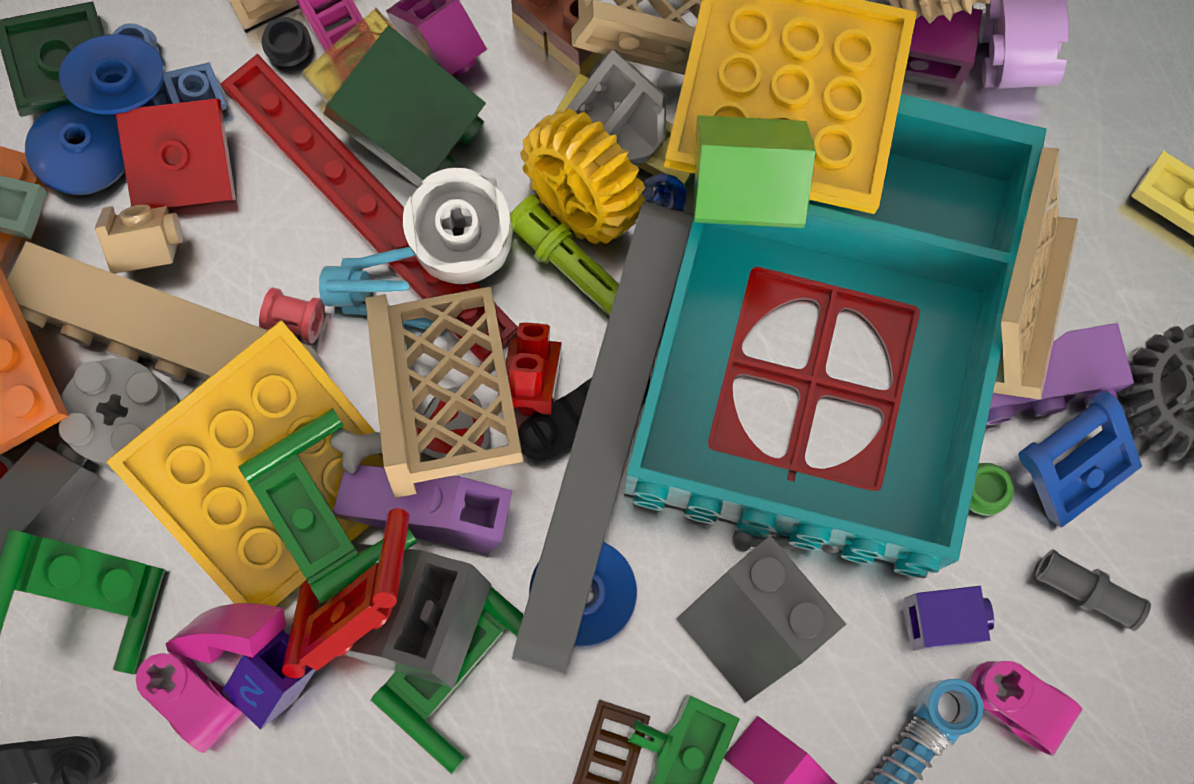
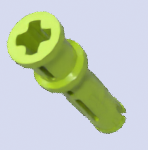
[510,194,619,316]

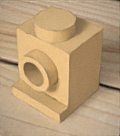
[95,205,183,274]

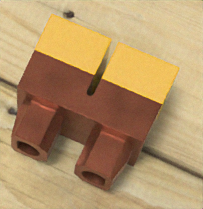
[511,0,605,77]

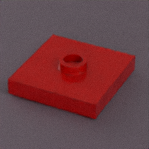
[116,98,236,209]

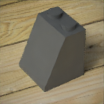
[675,535,847,703]

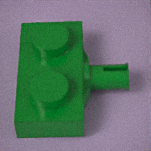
[627,695,740,784]

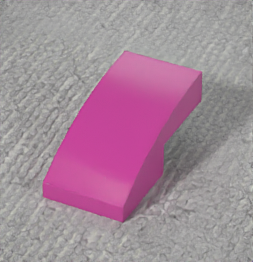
[166,603,286,664]

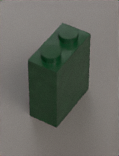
[323,25,486,187]

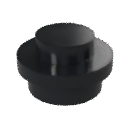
[261,17,312,66]

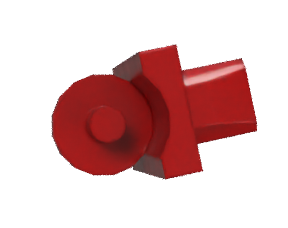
[498,322,562,416]

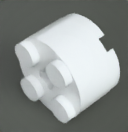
[403,168,513,284]

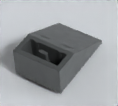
[321,543,492,689]

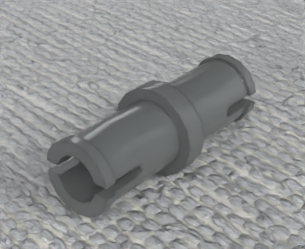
[1036,549,1151,631]

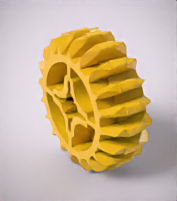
[520,108,645,244]

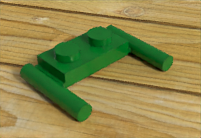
[238,408,418,604]
[0,529,165,675]
[370,586,524,775]

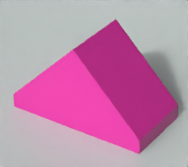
[723,715,837,784]

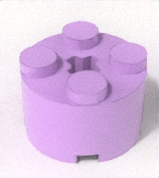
[979,0,1069,89]

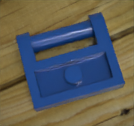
[1018,390,1142,527]

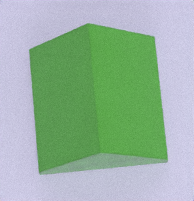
[694,115,816,228]

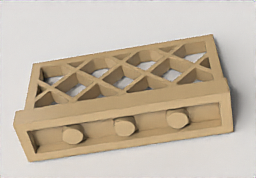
[571,0,702,75]
[993,148,1078,400]
[365,287,523,498]

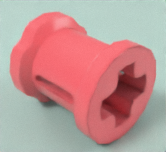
[259,287,325,344]

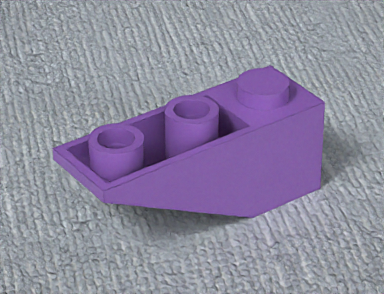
[987,323,1134,425]
[333,465,513,555]

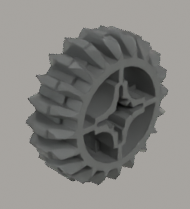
[1119,324,1194,465]

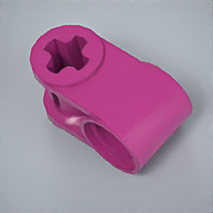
[135,653,242,753]
[968,661,1083,756]

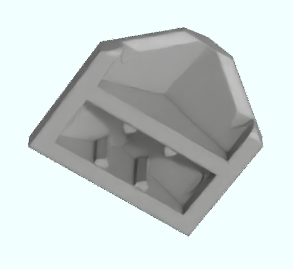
[565,49,666,165]

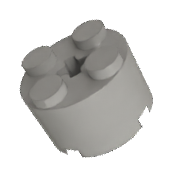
[59,358,178,472]

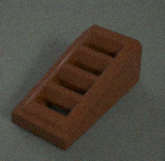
[573,699,651,784]

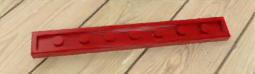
[220,53,518,364]

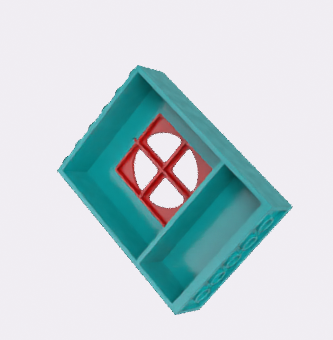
[624,94,1047,578]

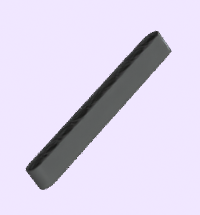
[512,201,694,675]

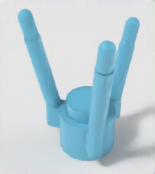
[319,247,433,329]

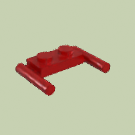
[282,508,410,678]

